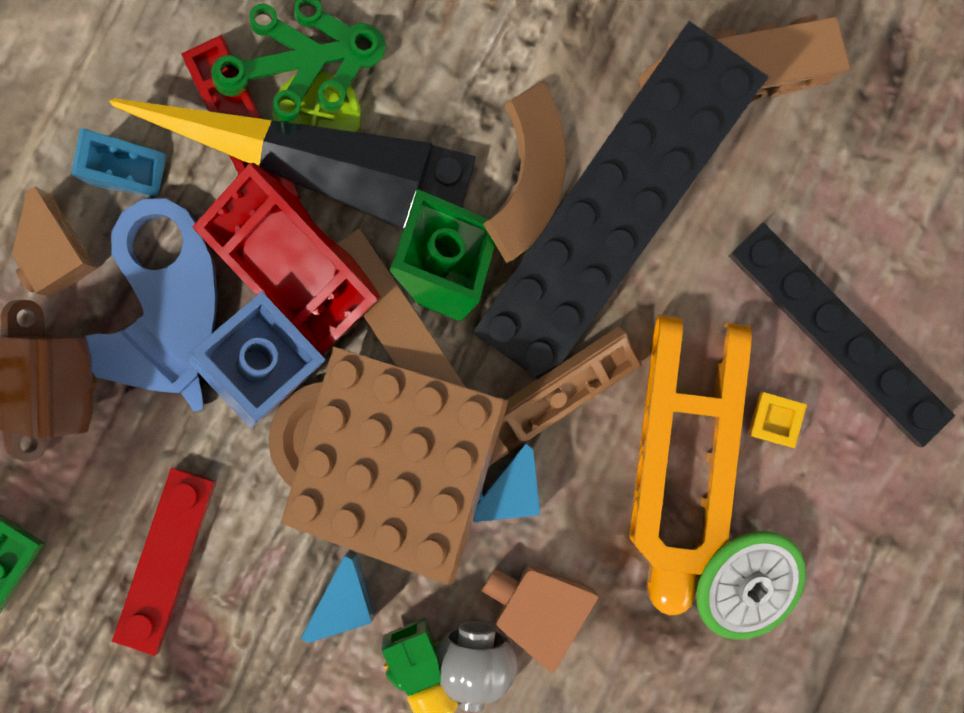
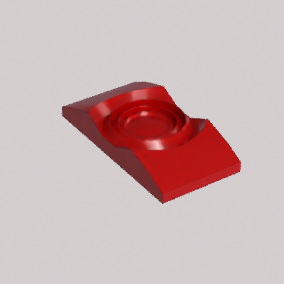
[192,162,381,356]

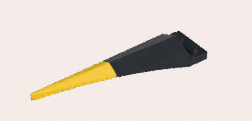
[109,98,476,230]

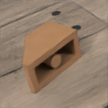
[12,186,98,297]

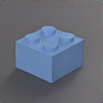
[189,291,325,430]

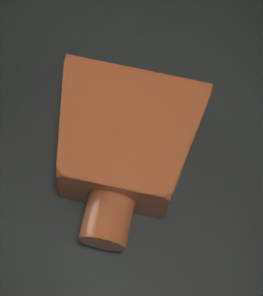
[481,563,599,674]

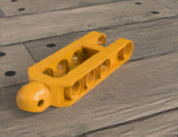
[629,314,752,616]

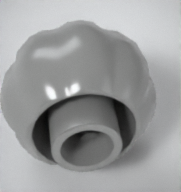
[436,620,518,712]

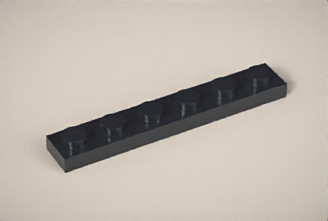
[728,222,956,447]

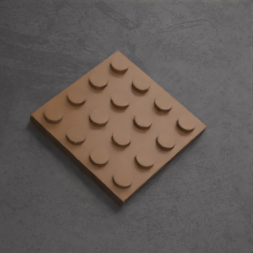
[280,347,508,585]

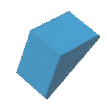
[71,128,167,197]
[473,443,541,522]
[300,550,376,643]

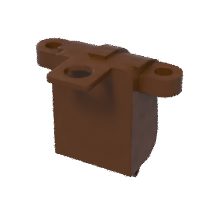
[0,299,98,462]

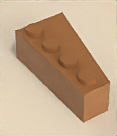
[638,14,851,102]

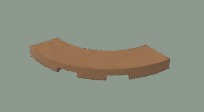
[483,81,566,263]

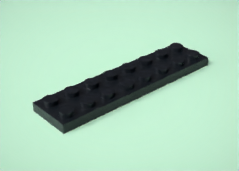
[473,21,769,379]

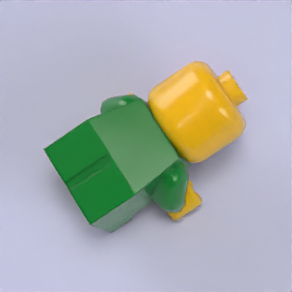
[382,618,458,713]

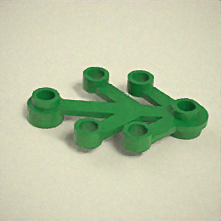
[211,0,386,122]

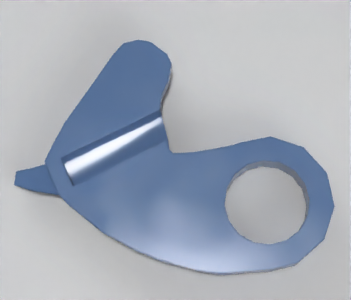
[85,198,218,412]

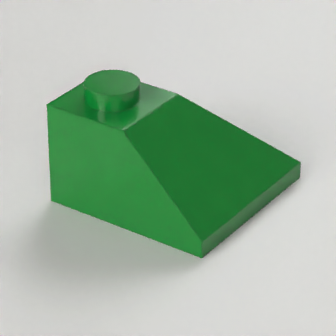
[390,189,495,322]

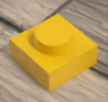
[747,392,807,448]

